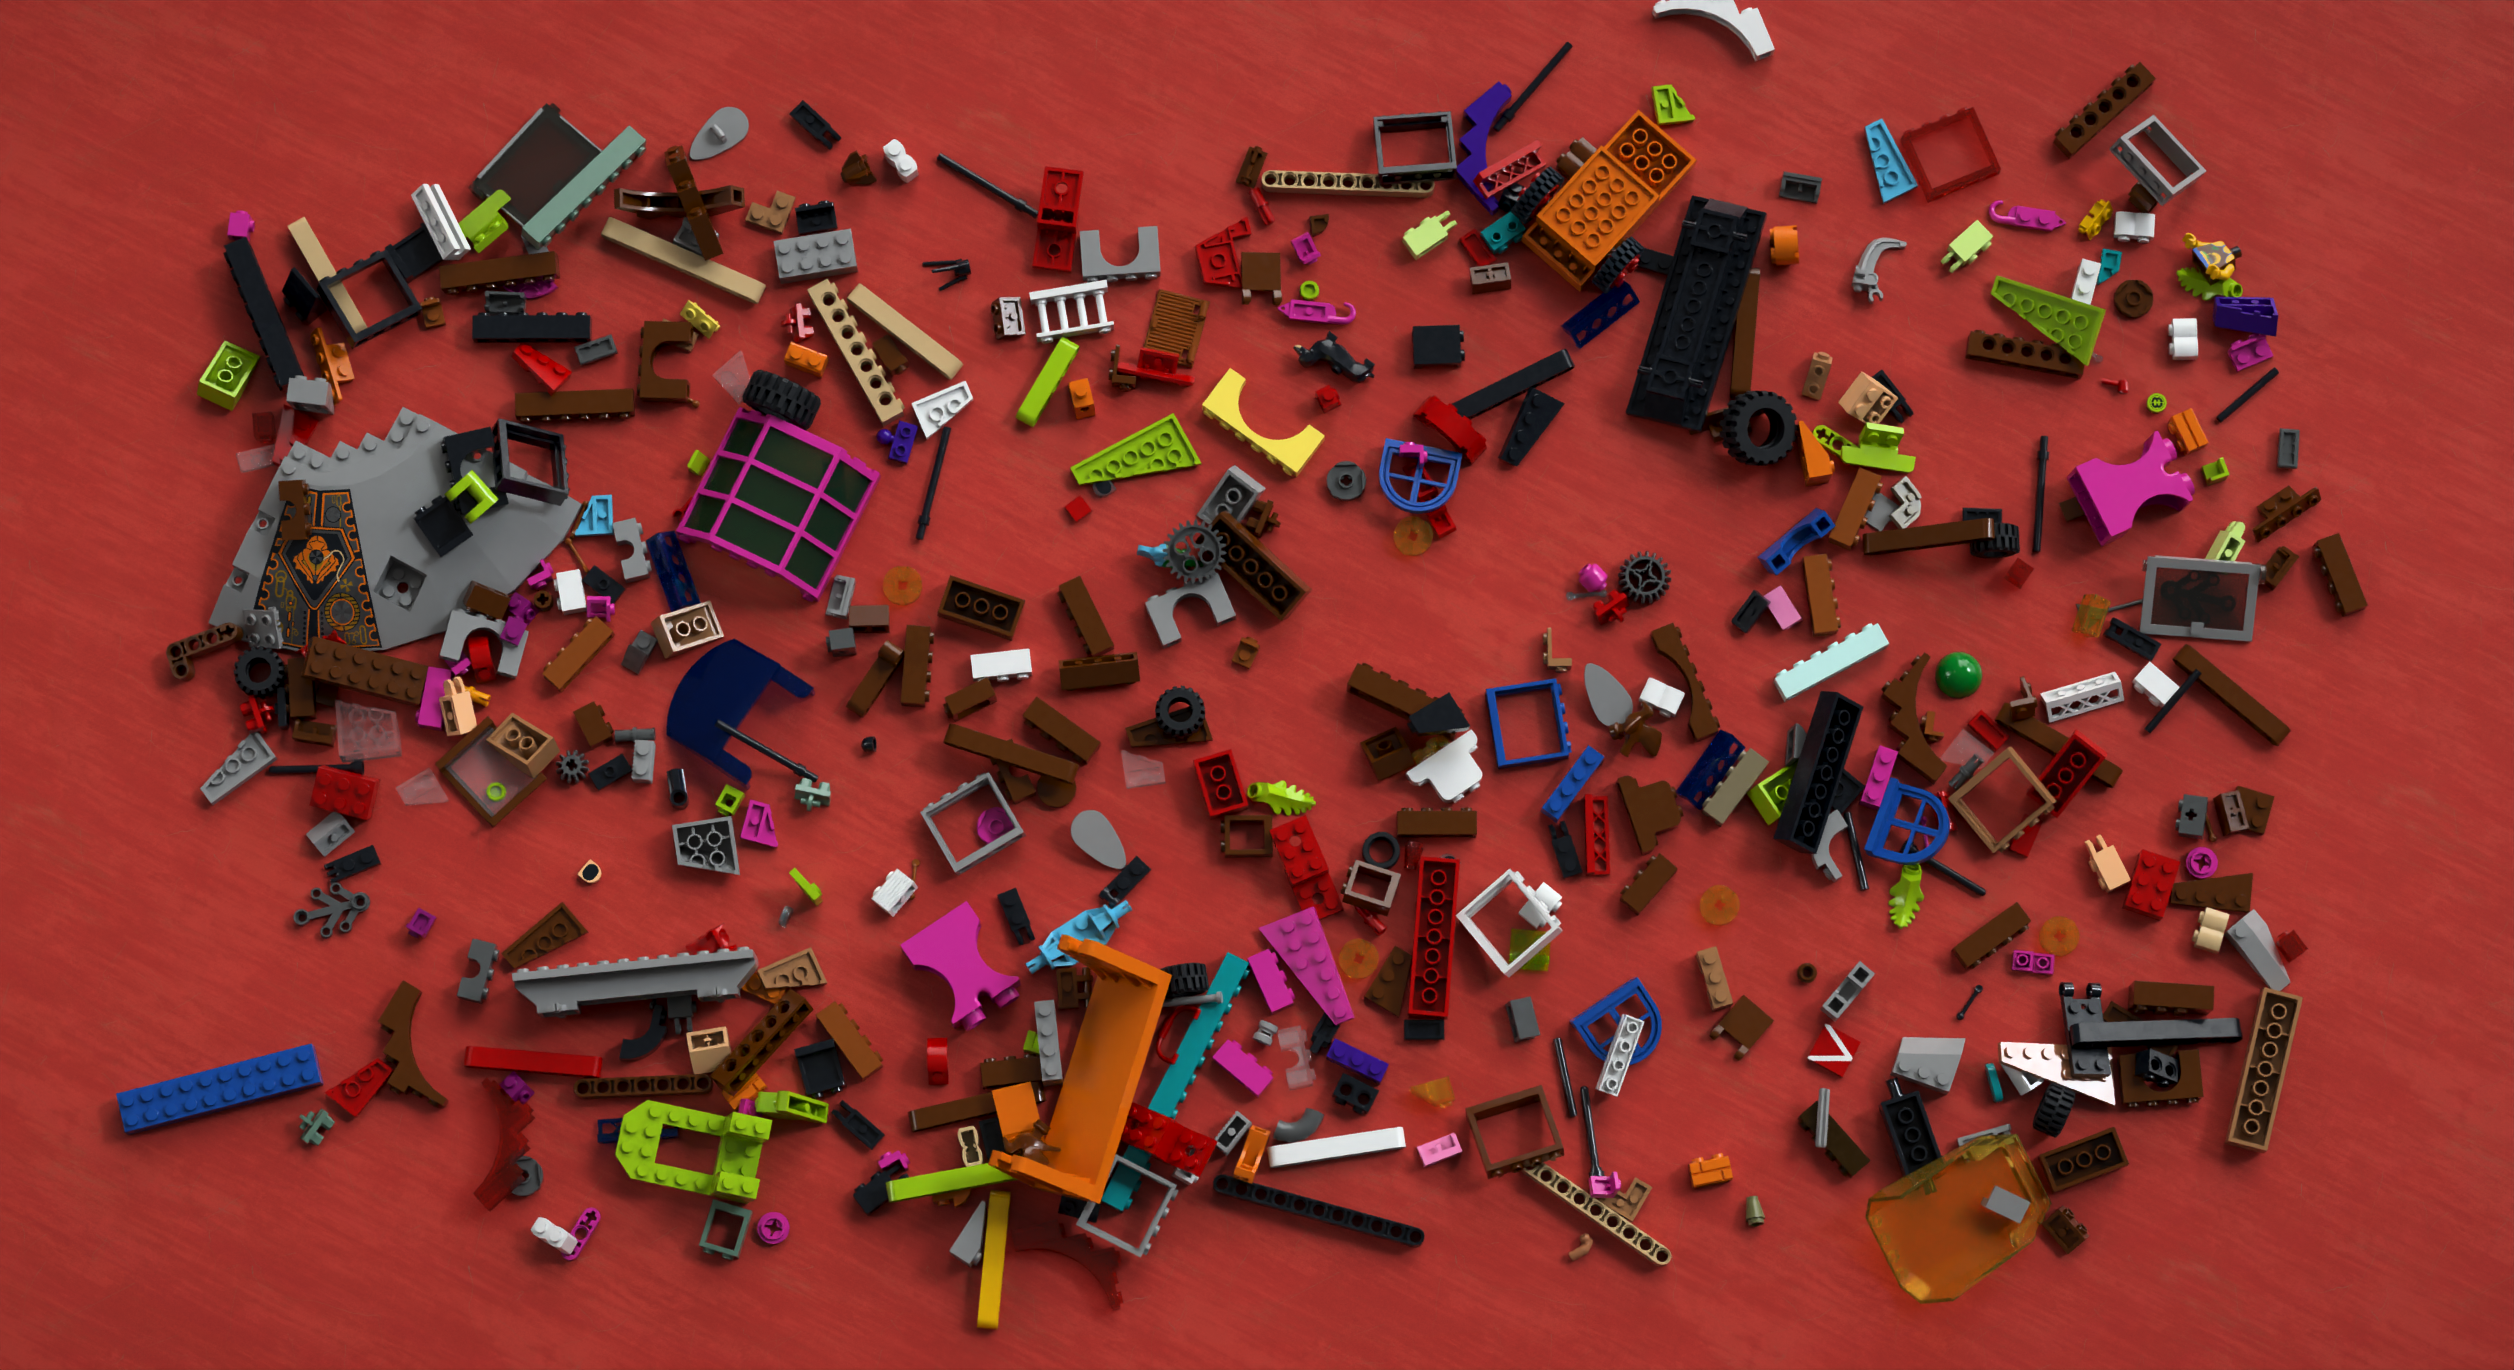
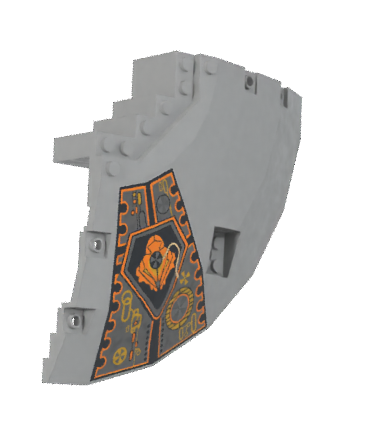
[209,407,582,652]

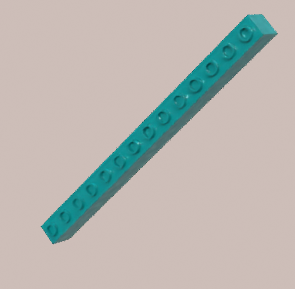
[1101,952,1251,1213]

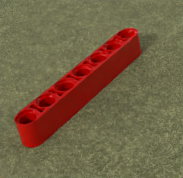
[464,1046,603,1078]

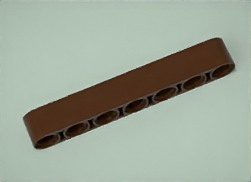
[1730,268,1760,398]
[1863,518,1995,556]
[2173,644,2291,746]
[1995,703,2123,788]
[943,724,1079,785]
[574,1074,713,1099]
[908,1081,1047,1132]

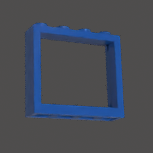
[1485,678,1572,769]

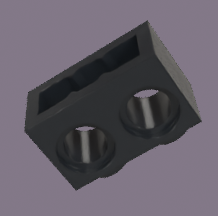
[2135,1049,2179,1087]
[1332,1073,1379,1115]

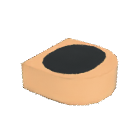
[577,859,602,884]

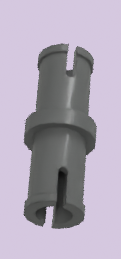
[615,727,656,743]
[1948,753,1984,790]

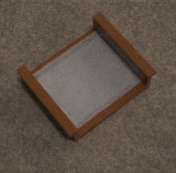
[435,716,547,827]

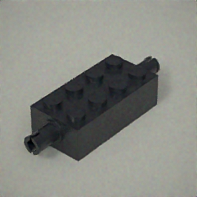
[1878,1077,1945,1195]

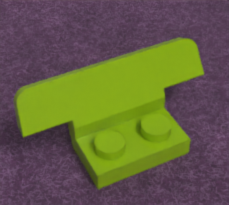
[458,190,511,253]
[1841,422,1916,473]

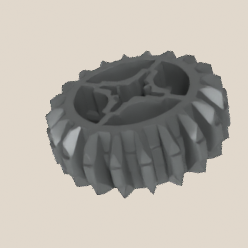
[1618,551,1671,604]

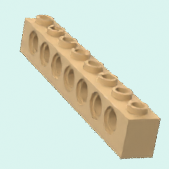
[807,278,905,427]

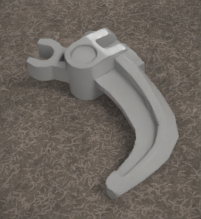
[1852,237,1907,304]

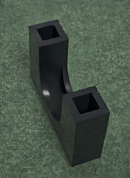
[440,427,509,515]

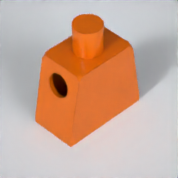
[1068,378,1096,420]

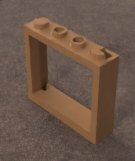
[1948,747,2057,853]

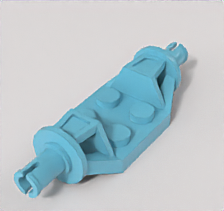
[1025,900,1132,974]

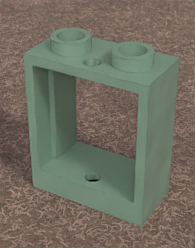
[699,1199,753,1261]

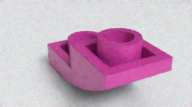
[2012,950,2055,975]

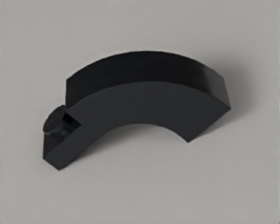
[619,1004,668,1061]

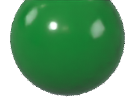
[1935,652,1982,698]

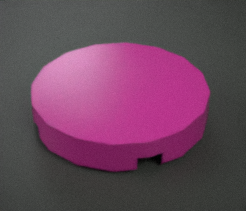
[977,807,1015,844]

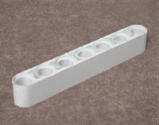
[1267,1127,1406,1168]

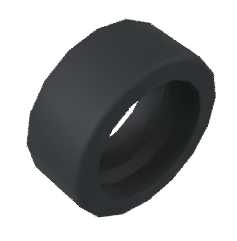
[1362,832,1400,870]

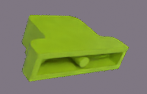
[755,1091,829,1123]

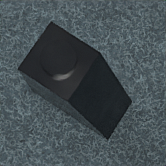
[1407,693,1470,737]

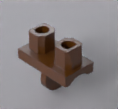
[1246,500,1281,538]

